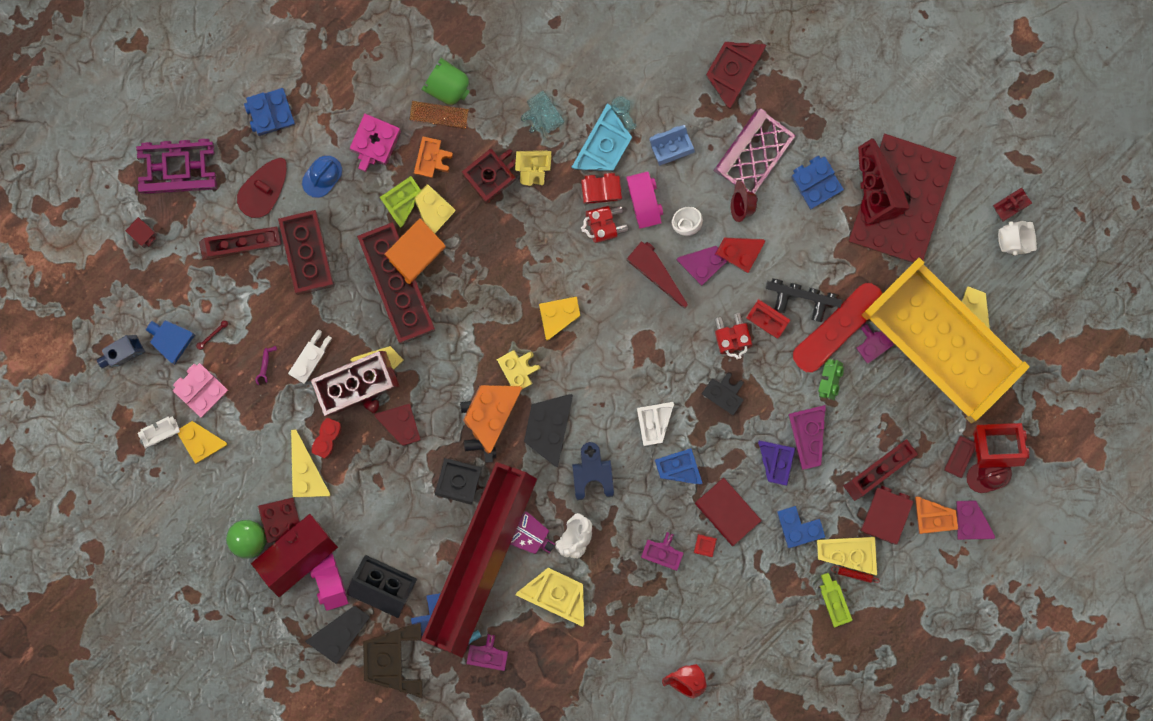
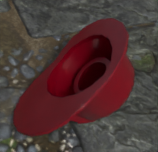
[730,180,758,222]
[966,463,1012,493]

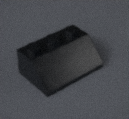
[346,555,417,618]

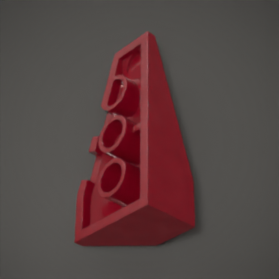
[858,138,910,224]

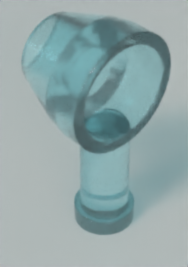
[611,96,636,131]

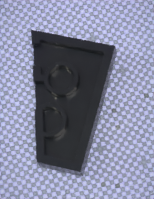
[305,606,370,664]

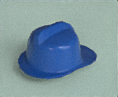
[302,155,342,198]

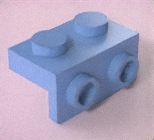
[649,125,695,166]

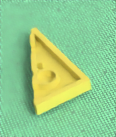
[291,430,330,497]

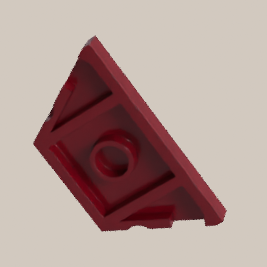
[706,42,767,109]

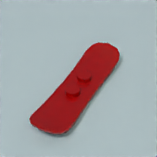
[793,283,883,372]

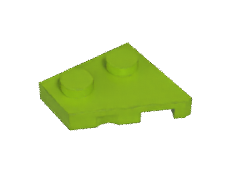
[379,176,421,228]

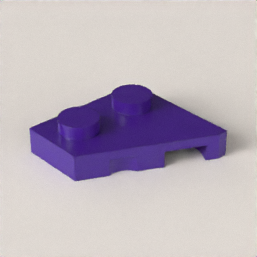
[758,440,796,486]

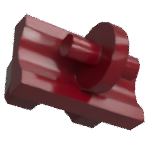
[993,187,1032,222]

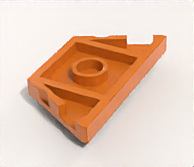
[463,385,522,454]

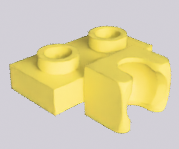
[515,150,551,186]
[497,350,541,390]

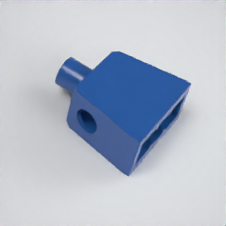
[146,320,195,365]

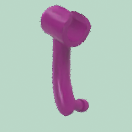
[255,346,277,386]

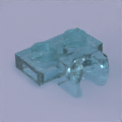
[521,91,565,133]

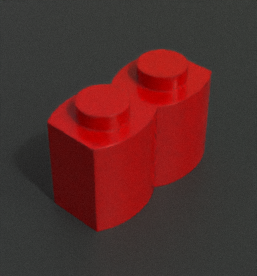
[581,173,622,204]
[312,418,342,459]

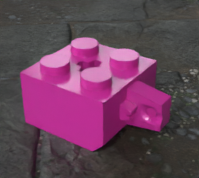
[350,113,401,172]

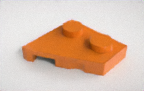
[915,497,958,534]

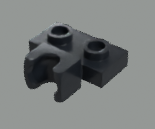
[702,371,744,415]

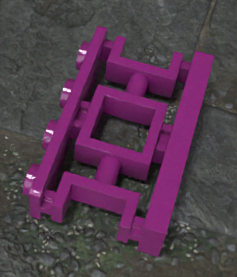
[136,139,217,194]

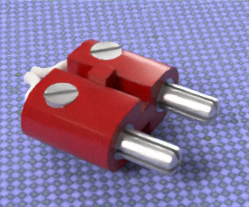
[581,206,628,243]
[715,313,753,359]

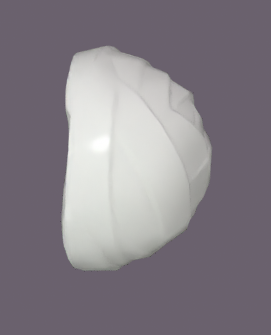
[672,207,703,236]

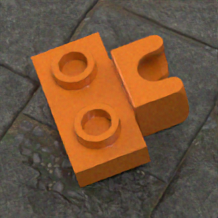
[414,136,453,178]

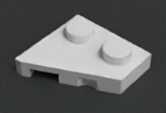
[637,402,674,446]

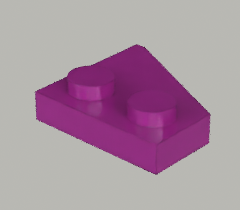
[676,246,727,286]

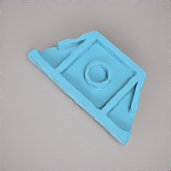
[571,104,632,171]

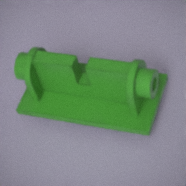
[818,359,844,400]

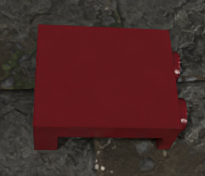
[860,486,914,545]

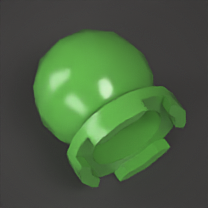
[226,520,267,558]

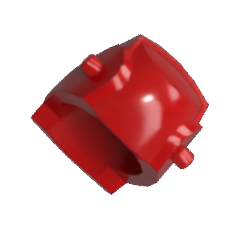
[662,664,707,699]

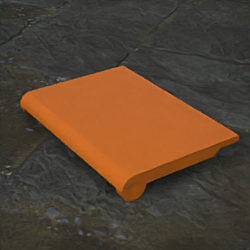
[384,218,446,284]

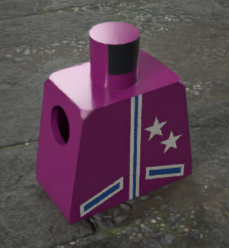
[510,511,555,554]

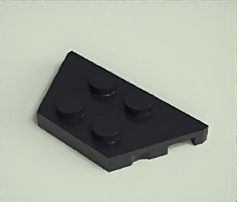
[524,394,573,467]

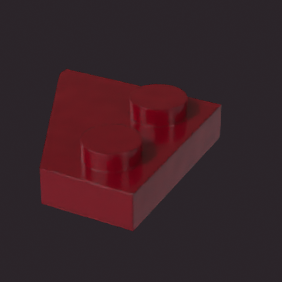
[374,403,421,446]

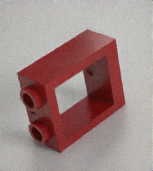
[973,423,1030,468]

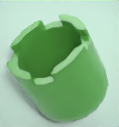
[421,58,470,105]

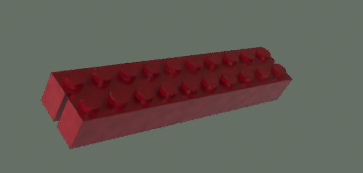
[421,462,537,658]

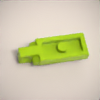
[820,573,852,627]

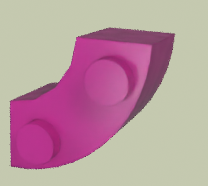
[626,171,664,229]
[310,553,349,611]

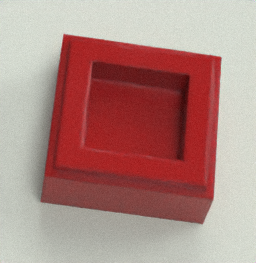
[694,534,717,557]

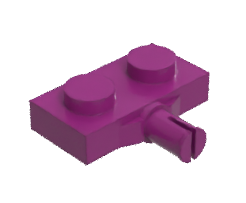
[856,324,894,364]
[641,532,684,571]
[467,634,508,671]

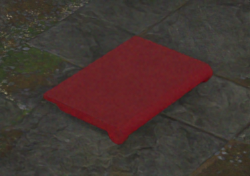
[694,477,762,547]

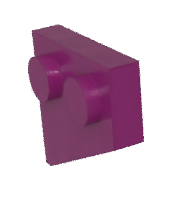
[956,501,995,540]

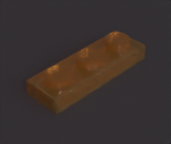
[409,101,469,129]

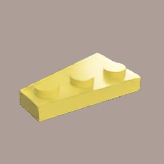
[817,537,877,575]

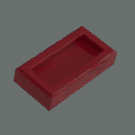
[944,436,975,478]

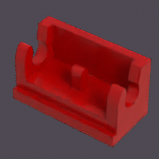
[746,299,790,339]

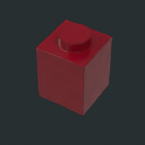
[125,217,157,248]

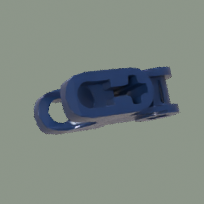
[572,442,614,501]

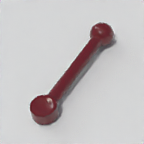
[196,320,228,350]

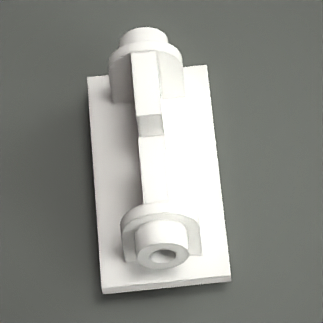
[138,416,180,448]

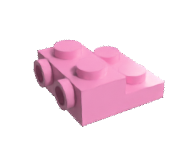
[173,363,228,418]

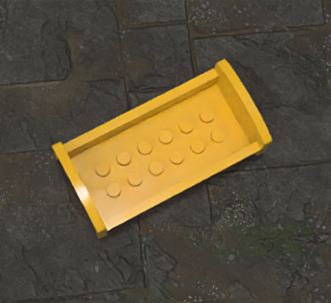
[862,257,1030,423]

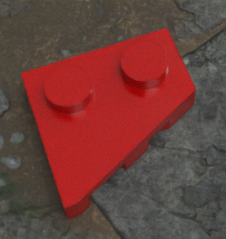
[715,237,765,273]

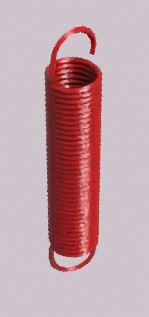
[831,566,880,583]

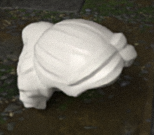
[555,513,592,558]

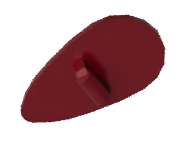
[237,158,287,218]

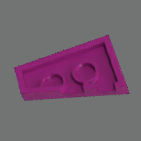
[788,405,826,470]

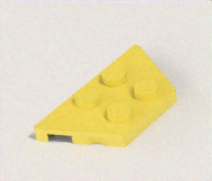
[516,568,584,627]

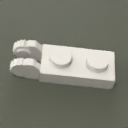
[288,329,332,384]

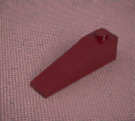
[199,226,281,260]
[626,241,688,309]
[843,439,918,501]

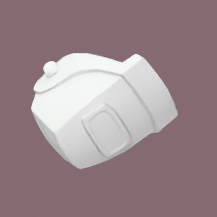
[998,221,1037,255]

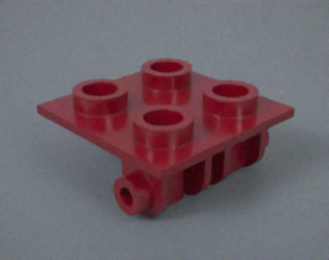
[258,498,300,543]

